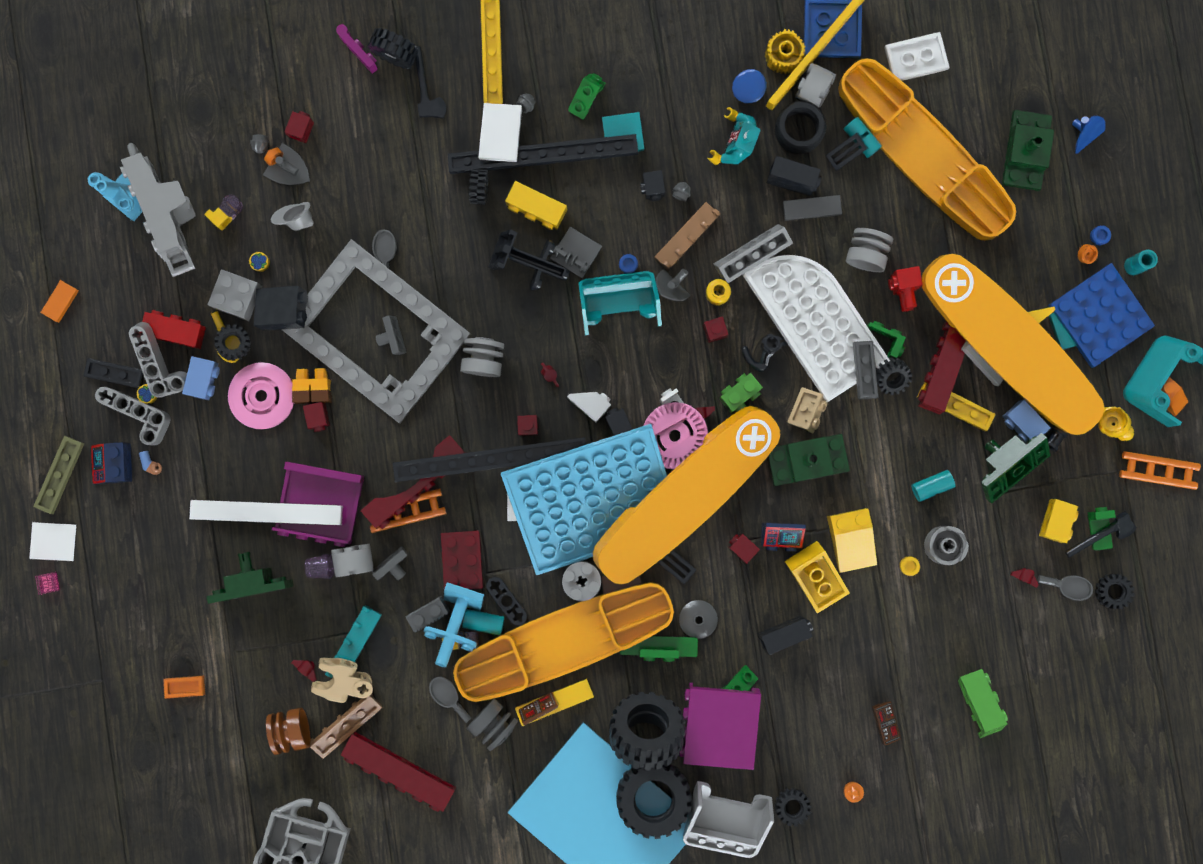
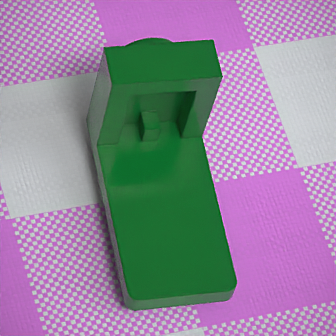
[568,74,606,119]
[867,321,906,360]
[1087,507,1116,550]
[721,665,758,691]

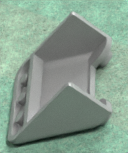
[683,781,774,858]

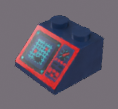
[91,442,132,484]
[761,523,806,551]

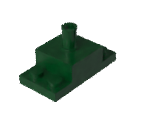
[1002,110,1054,191]
[981,433,1051,504]
[768,434,850,486]
[207,552,294,604]

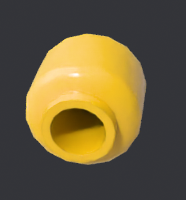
[706,279,731,305]

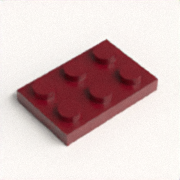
[441,530,483,589]

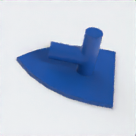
[1072,115,1106,154]

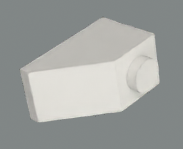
[567,392,611,423]

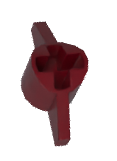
[541,363,559,387]
[694,406,715,420]
[1010,568,1039,588]
[291,660,317,682]

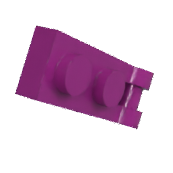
[336,24,377,74]

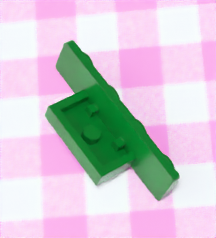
[620,636,698,662]

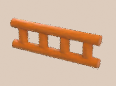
[1119,451,1201,490]
[370,488,447,533]

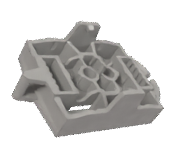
[120,143,196,277]
[253,798,351,864]

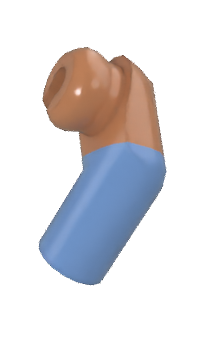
[139,451,162,475]

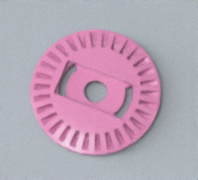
[228,363,294,429]
[644,402,708,469]

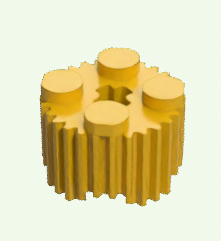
[765,29,806,74]

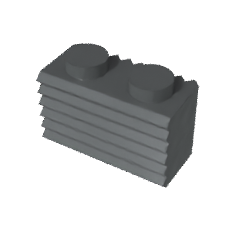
[405,596,450,632]

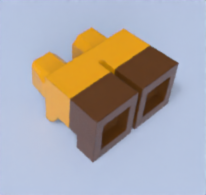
[292,368,332,404]

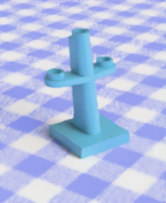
[88,172,142,221]
[424,582,484,667]

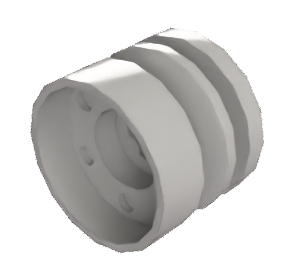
[846,228,893,272]
[460,337,504,377]

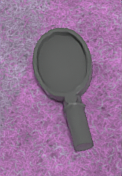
[372,229,397,268]
[1037,575,1093,601]
[429,676,471,723]

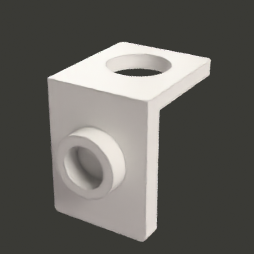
[659,388,683,405]

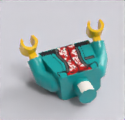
[707,107,760,165]

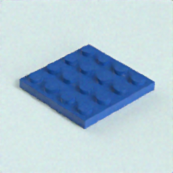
[1048,263,1155,368]

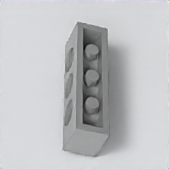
[714,224,793,283]

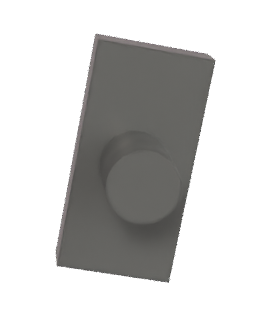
[376,315,407,355]
[372,546,407,580]

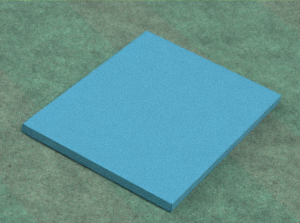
[501,424,667,575]
[508,722,688,864]

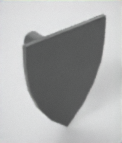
[263,143,310,185]
[656,269,691,301]

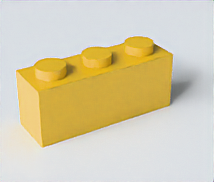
[505,181,567,230]

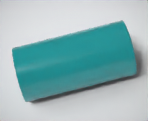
[843,117,882,158]
[1124,250,1158,275]
[911,470,955,502]
[462,609,505,636]

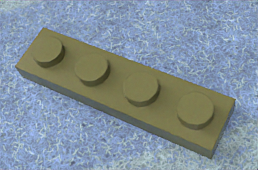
[33,436,84,514]

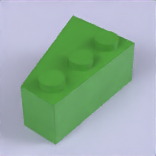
[958,669,1008,738]

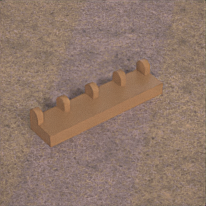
[654,202,720,270]
[310,693,382,759]

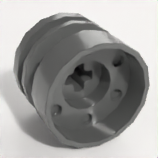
[466,698,518,751]

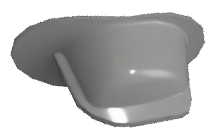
[271,202,314,231]

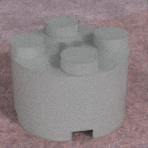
[795,63,836,108]
[924,526,969,565]
[331,544,374,577]
[562,561,601,601]

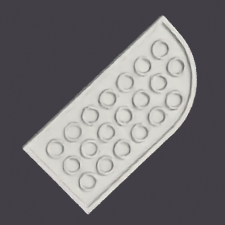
[743,255,890,403]

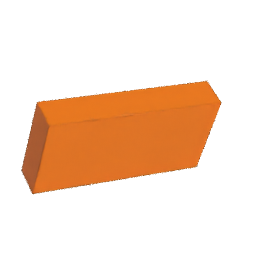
[40,280,79,323]
[164,675,205,698]

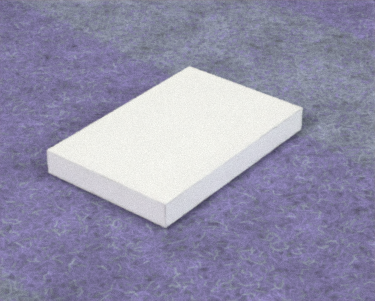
[884,32,950,81]
[478,103,522,162]

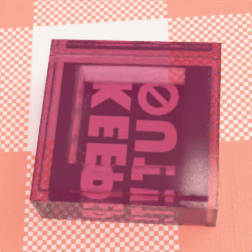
[35,572,60,595]

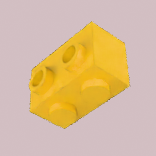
[1039,499,1078,543]

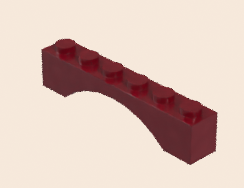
[361,435,465,529]

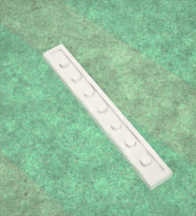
[189,500,343,525]

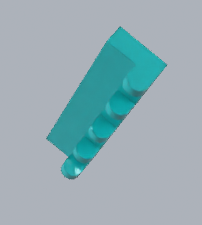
[325,605,382,678]

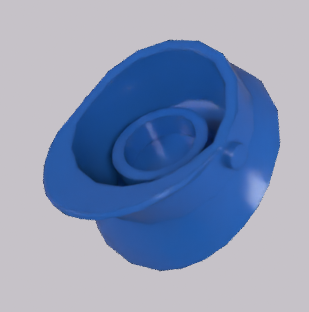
[732,69,767,103]

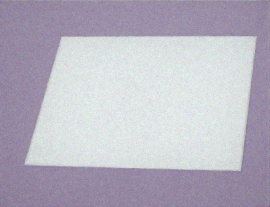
[30,522,76,561]

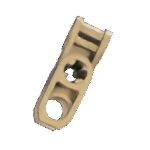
[311,658,373,703]

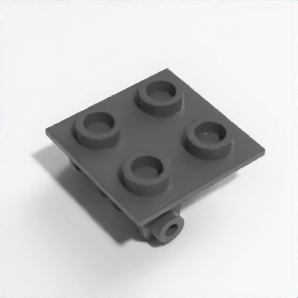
[550,227,602,278]

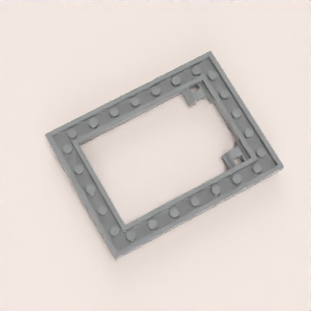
[283,239,471,424]

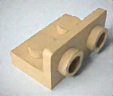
[787,387,827,433]

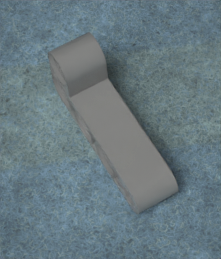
[129,322,187,397]
[95,387,171,446]

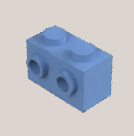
[182,356,220,400]
[1002,400,1050,444]

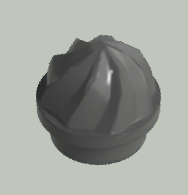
[516,93,536,113]
[250,134,270,154]
[672,182,691,202]

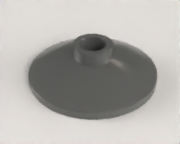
[679,600,718,639]

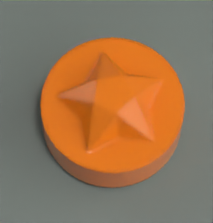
[264,147,283,166]
[1078,244,1098,264]
[843,782,864,803]

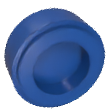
[1090,226,1111,246]
[619,254,638,274]

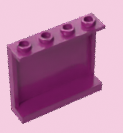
[272,462,364,547]
[679,683,761,770]

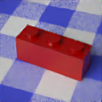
[140,310,206,349]

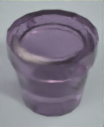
[305,554,334,579]

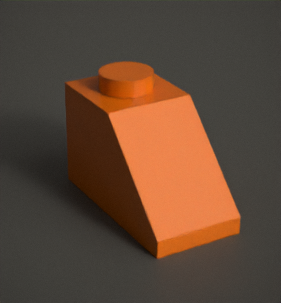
[1161,377,1188,416]

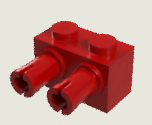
[888,266,923,312]

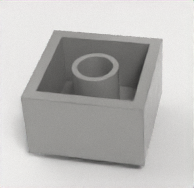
[208,269,263,321]

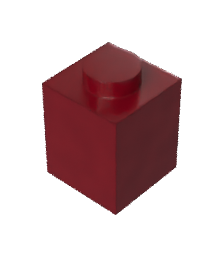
[285,111,314,143]
[703,316,728,343]
[303,402,330,432]
[517,415,539,436]
[728,534,760,564]

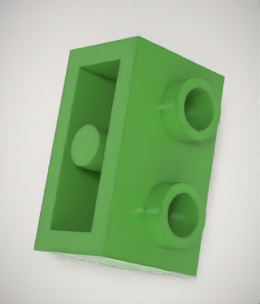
[719,373,763,413]

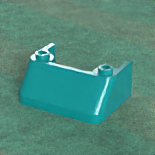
[579,271,662,336]
[1123,336,1203,427]

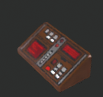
[519,692,559,725]
[872,701,901,746]

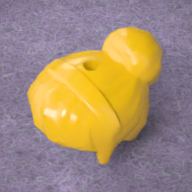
[1098,406,1134,441]

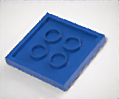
[804,0,862,58]

